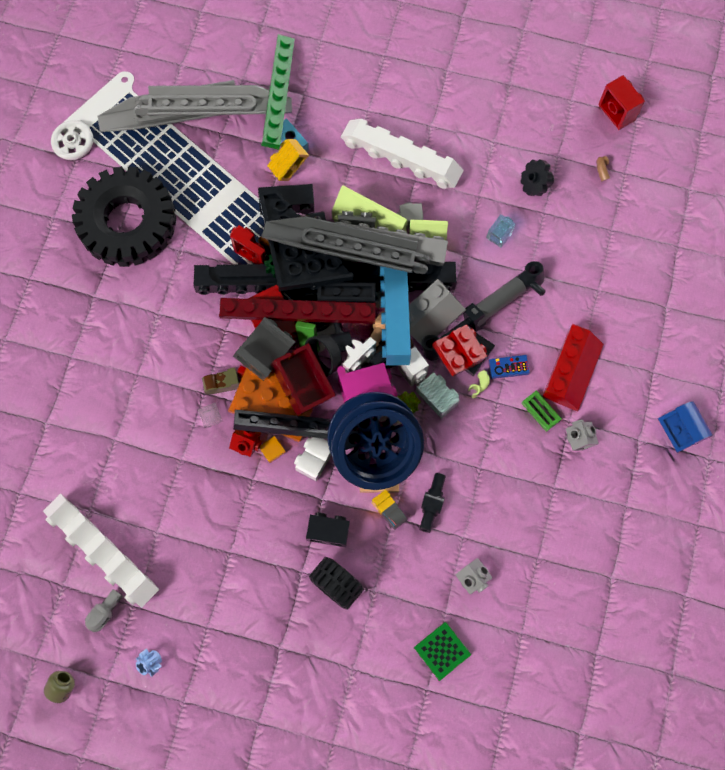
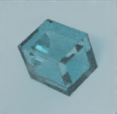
[486,214,516,248]

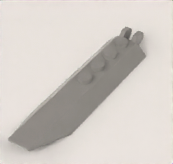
[98,80,235,132]
[134,85,292,115]

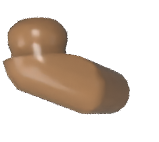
[596,156,610,182]

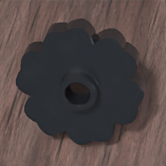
[520,159,554,196]

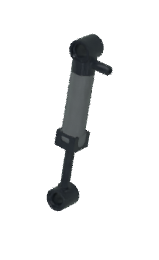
[421,261,546,361]

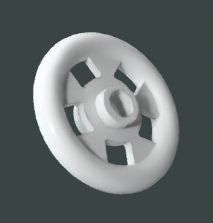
[51,120,93,160]

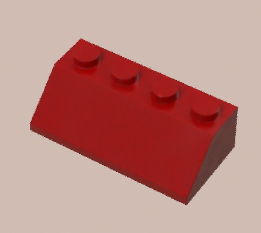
[542,324,604,412]

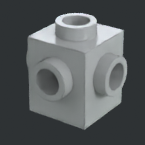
[566,420,599,451]
[455,558,493,594]

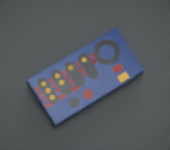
[488,355,530,379]

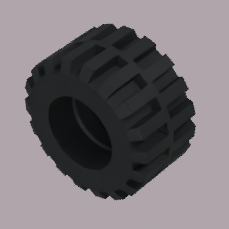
[309,557,364,610]

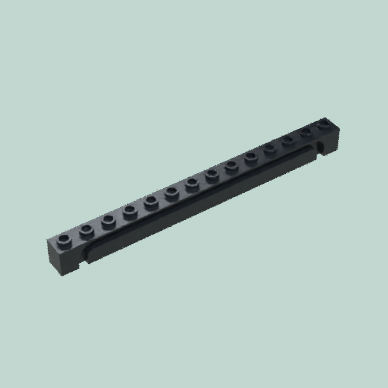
[193,262,457,295]

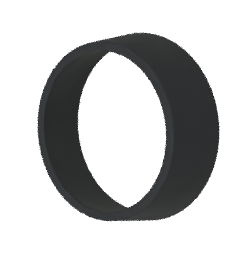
[305,334,342,377]

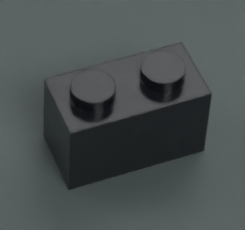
[306,512,350,547]

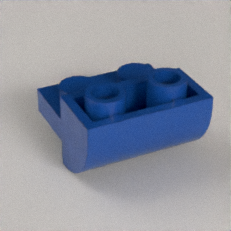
[658,401,713,453]

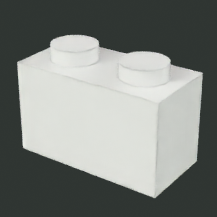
[398,347,429,386]

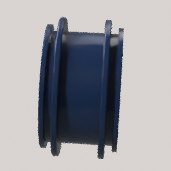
[327,392,424,490]

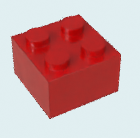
[598,75,645,130]

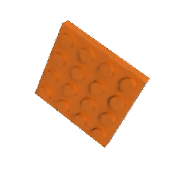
[228,353,313,442]

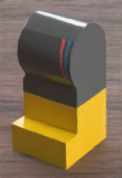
[372,489,407,530]

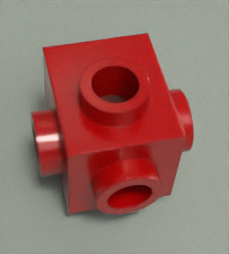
[229,430,262,457]

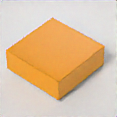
[260,436,286,463]

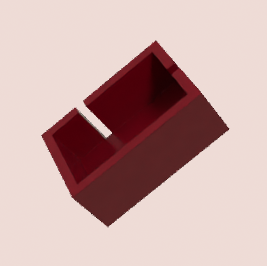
[270,343,336,416]

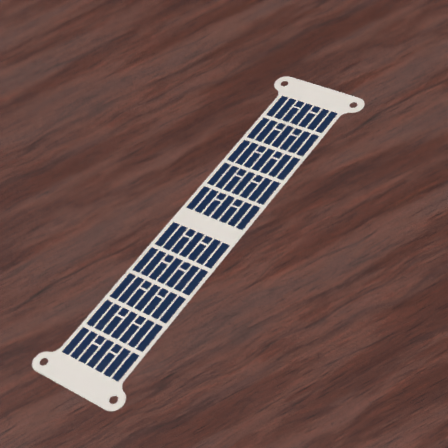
[63,71,350,352]

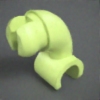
[468,370,490,398]

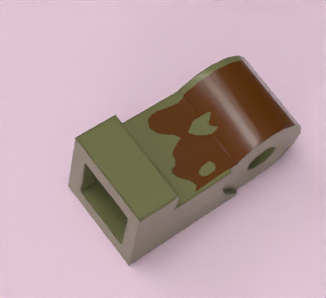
[202,367,239,395]

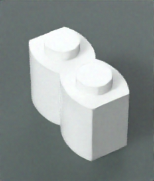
[294,437,331,481]

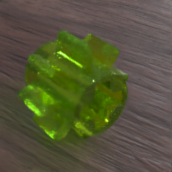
[398,391,421,413]

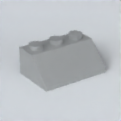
[409,279,466,345]

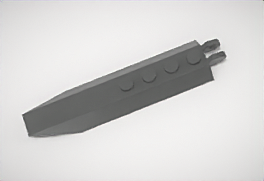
[262,216,430,274]

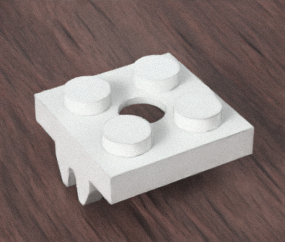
[343,337,376,373]

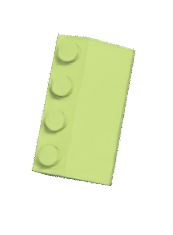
[332,185,407,232]

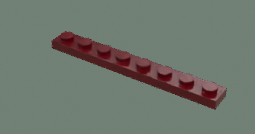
[219,298,376,324]

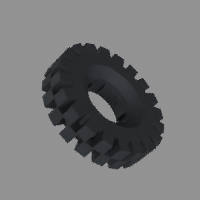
[72,166,176,267]

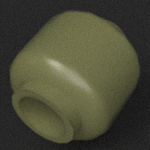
[44,671,75,703]

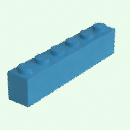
[380,266,411,365]

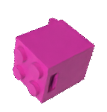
[337,363,398,403]

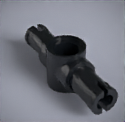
[419,473,446,533]

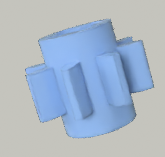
[136,649,162,677]

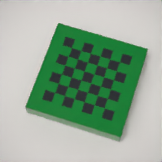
[413,621,471,681]

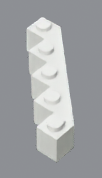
[340,119,464,189]
[43,494,159,608]

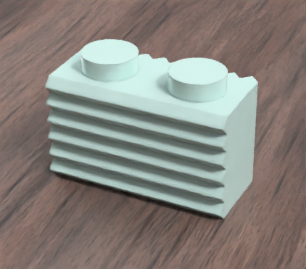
[416,372,460,419]

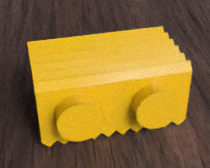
[267,139,309,181]

